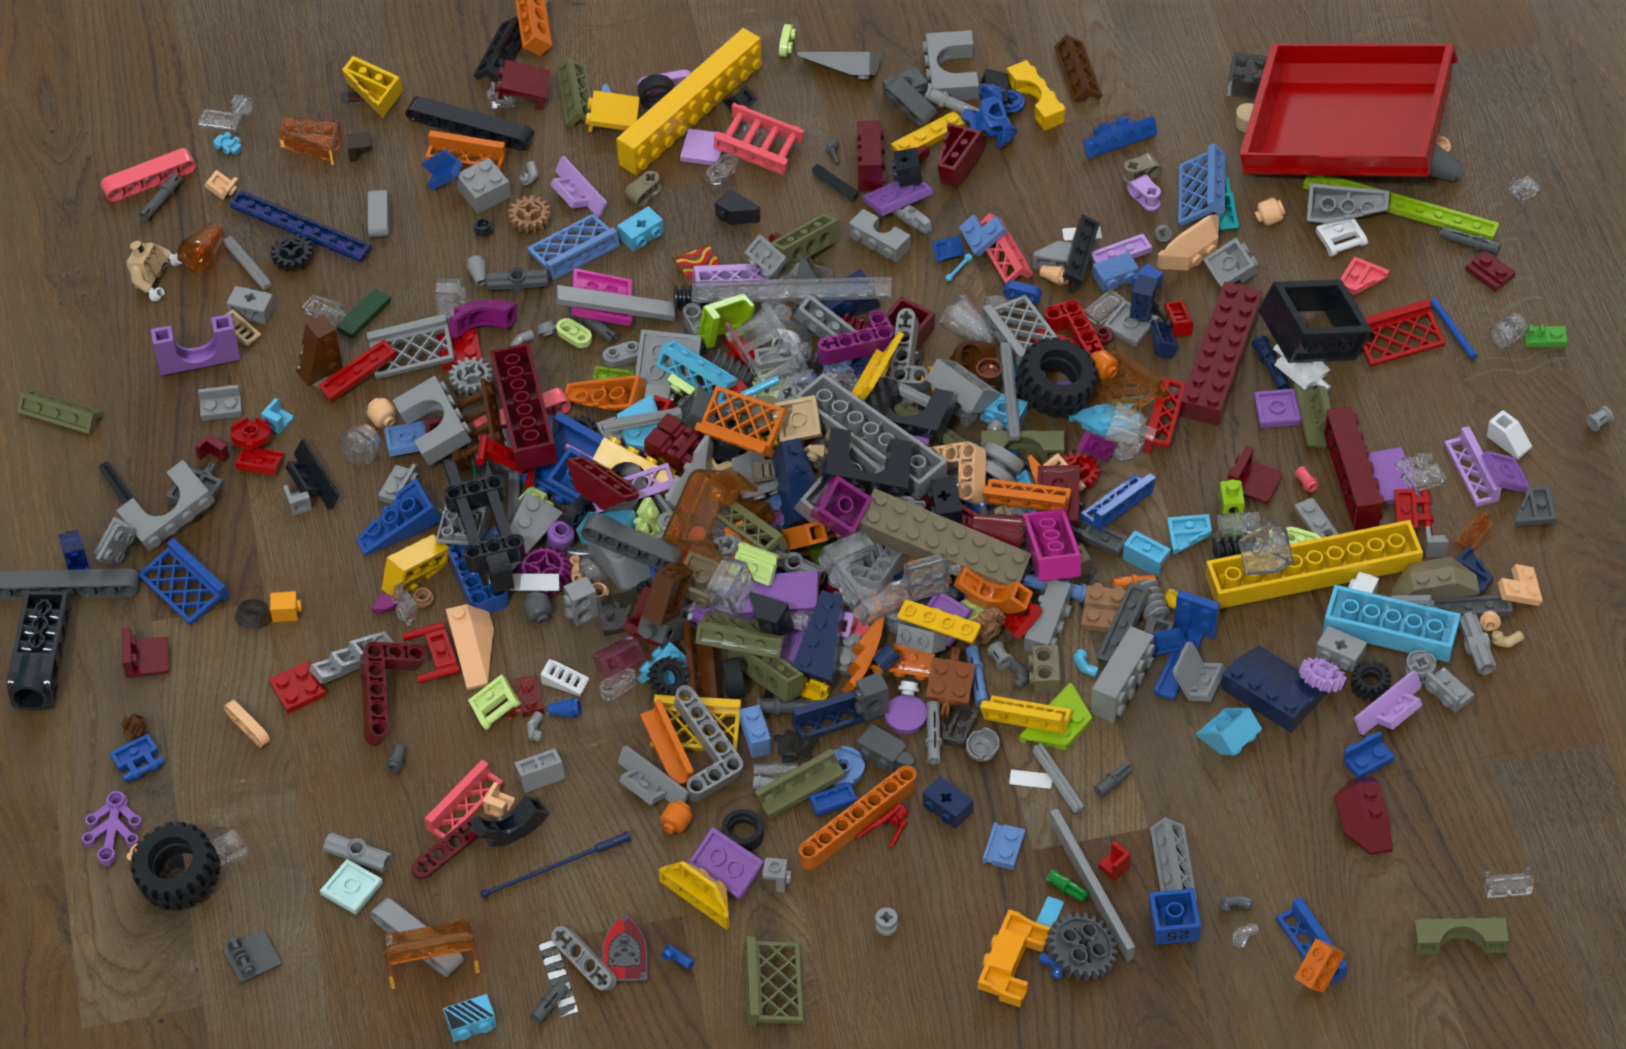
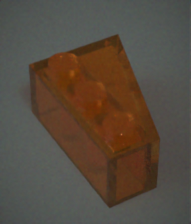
[278,116,342,165]

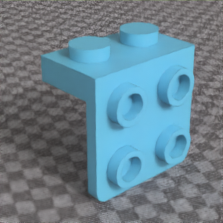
[636,642,689,696]

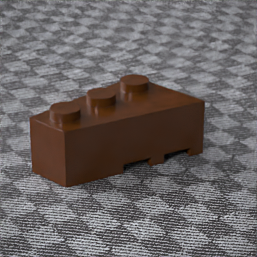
[296,314,343,386]

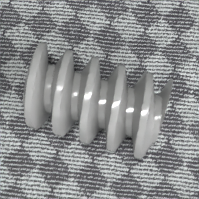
[1135,580,1170,624]

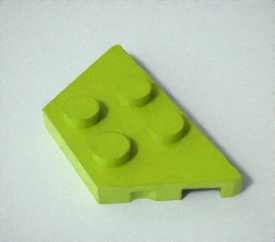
[1019,683,1092,750]

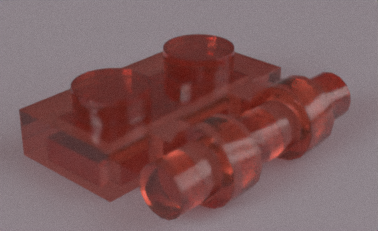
[503,674,544,719]

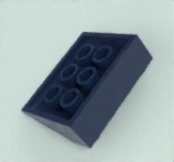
[1221,645,1328,733]

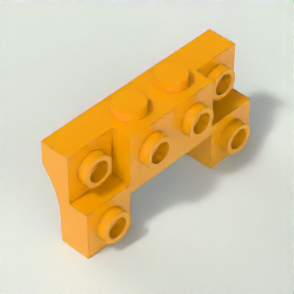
[978,909,1050,1007]

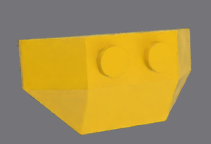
[659,861,730,930]

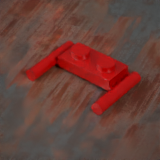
[476,435,536,487]
[402,622,460,684]

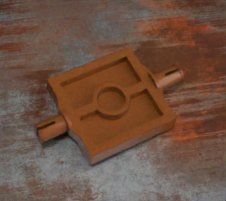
[925,647,975,717]

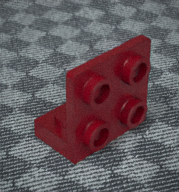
[122,628,169,678]

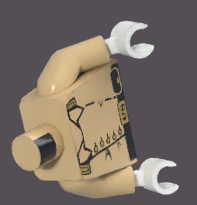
[127,241,185,302]

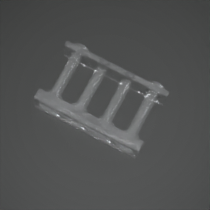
[725,301,809,393]

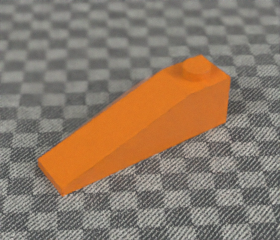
[564,375,646,411]

